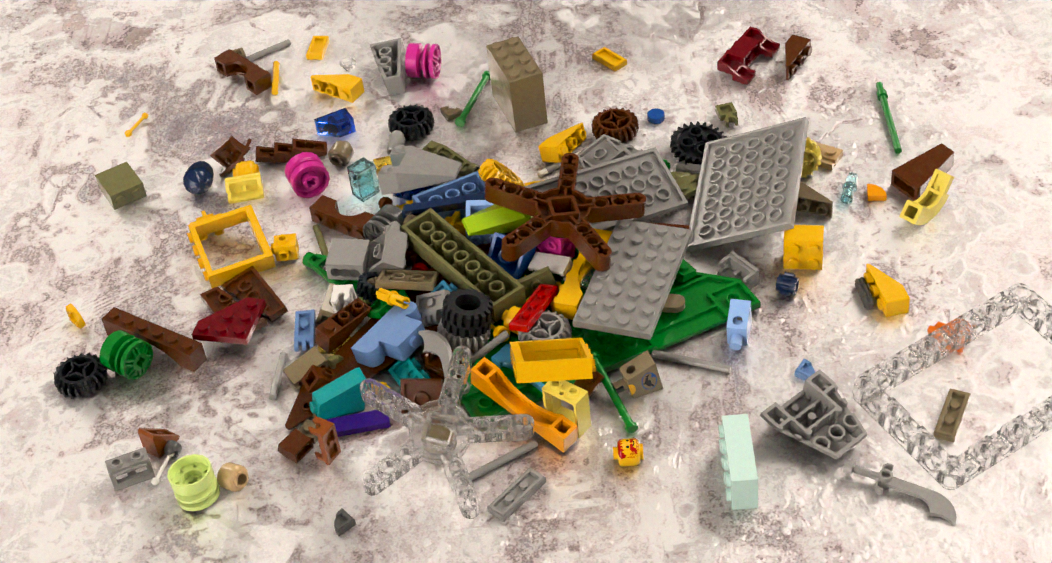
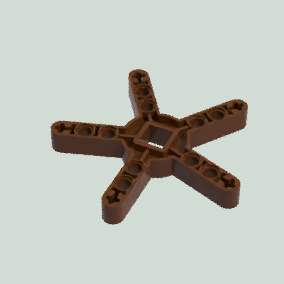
[484,153,646,272]

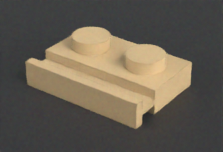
[816,142,843,170]

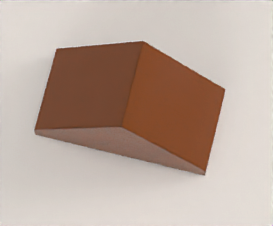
[138,428,180,459]

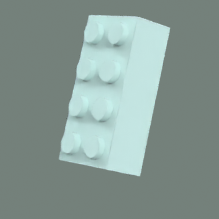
[718,414,758,510]

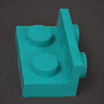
[388,357,431,386]

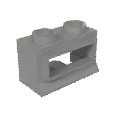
[105,447,155,492]

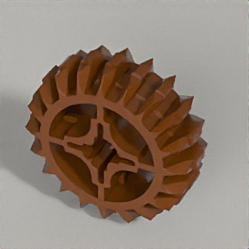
[591,107,639,144]

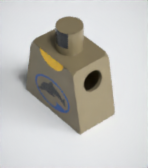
[612,351,663,399]

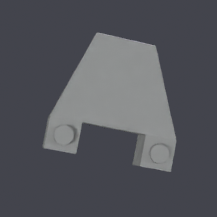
[377,145,462,195]

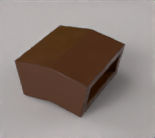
[278,428,314,464]

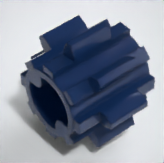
[775,271,800,297]

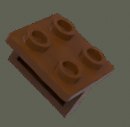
[210,135,252,177]

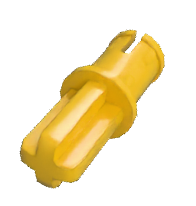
[376,288,410,309]

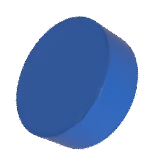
[647,108,665,124]

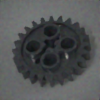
[670,121,727,165]

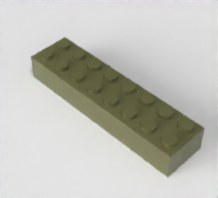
[401,208,526,322]

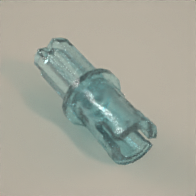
[841,172,858,204]

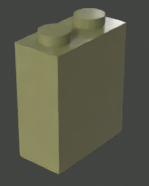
[95,162,147,210]

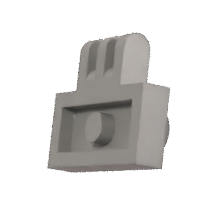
[416,290,450,327]

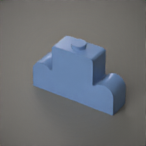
[351,301,425,367]

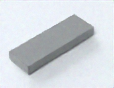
[487,468,546,522]

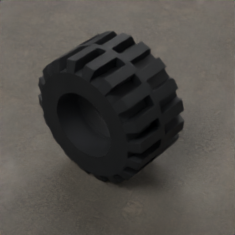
[442,288,493,338]

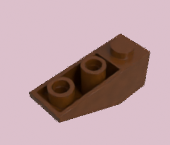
[785,34,812,81]
[315,298,372,354]

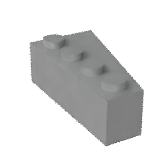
[370,38,406,95]

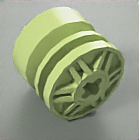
[167,454,220,511]

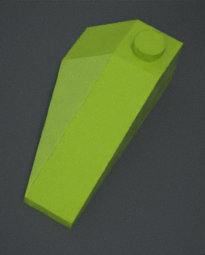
[462,204,533,236]

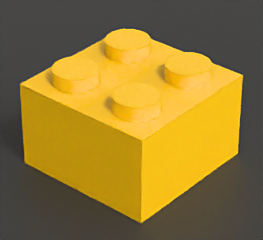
[783,225,824,270]

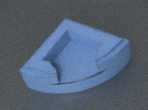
[795,359,815,380]

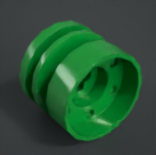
[99,330,153,380]

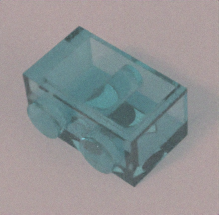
[347,157,380,202]

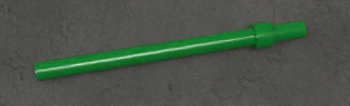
[876,82,902,154]

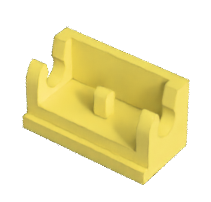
[225,172,264,204]

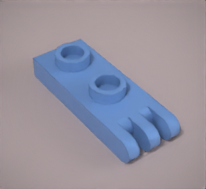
[294,309,316,352]

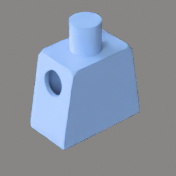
[726,299,752,350]

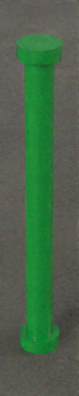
[455,71,491,127]
[591,352,638,434]

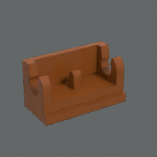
[308,416,341,465]

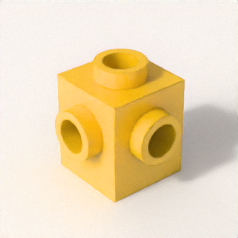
[271,233,299,262]

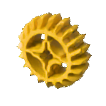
[478,159,524,187]

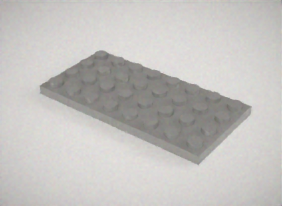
[524,147,688,231]
[573,219,692,340]

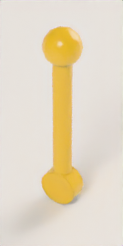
[125,113,148,137]

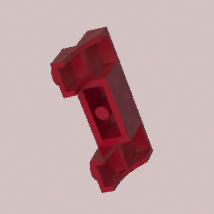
[717,26,780,85]

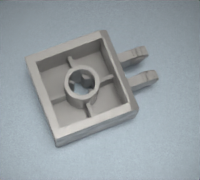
[366,221,408,275]

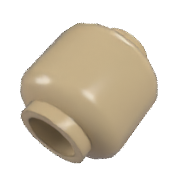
[217,462,249,492]

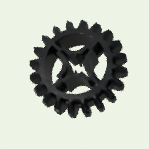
[388,104,435,142]
[53,352,108,400]

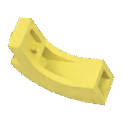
[899,169,954,226]

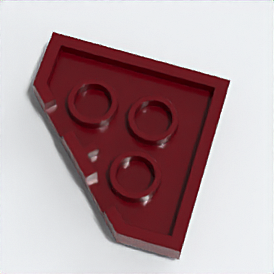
[191,298,266,345]

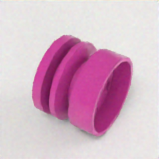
[405,43,442,79]

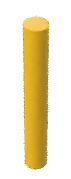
[271,61,280,95]

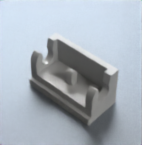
[717,251,760,290]

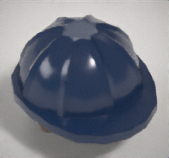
[183,161,214,194]

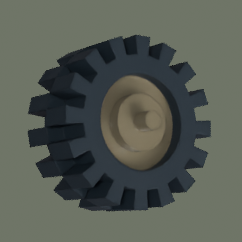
[356,272,388,302]

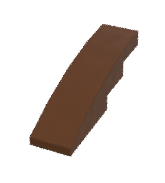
[255,138,327,163]

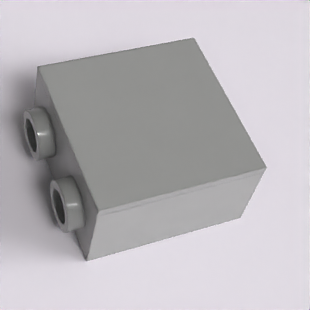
[325,238,370,280]

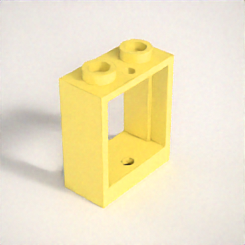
[542,380,591,438]

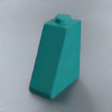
[310,367,367,419]

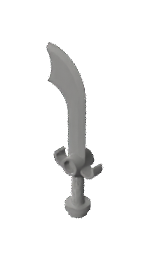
[418,330,470,427]
[843,459,956,525]

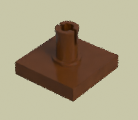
[400,378,443,421]

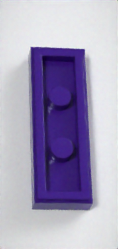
[327,408,391,437]

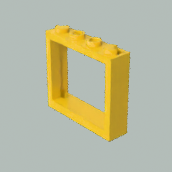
[187,205,276,288]
[510,338,596,383]

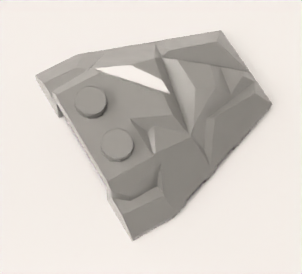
[760,369,867,460]

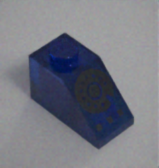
[314,108,356,137]

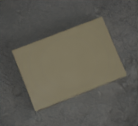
[375,269,439,291]

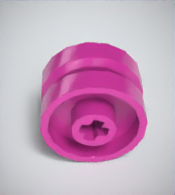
[285,152,330,198]

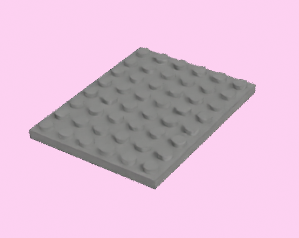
[687,117,809,252]

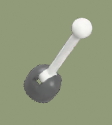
[151,440,182,486]

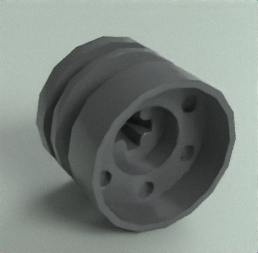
[363,204,405,242]

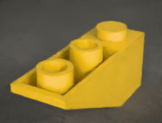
[311,74,365,103]
[538,123,587,163]
[863,264,910,317]

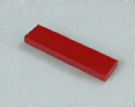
[509,284,559,333]

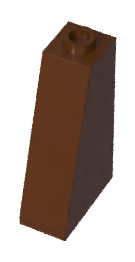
[891,143,955,201]

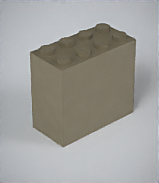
[486,36,548,133]

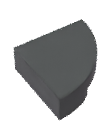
[334,508,356,536]

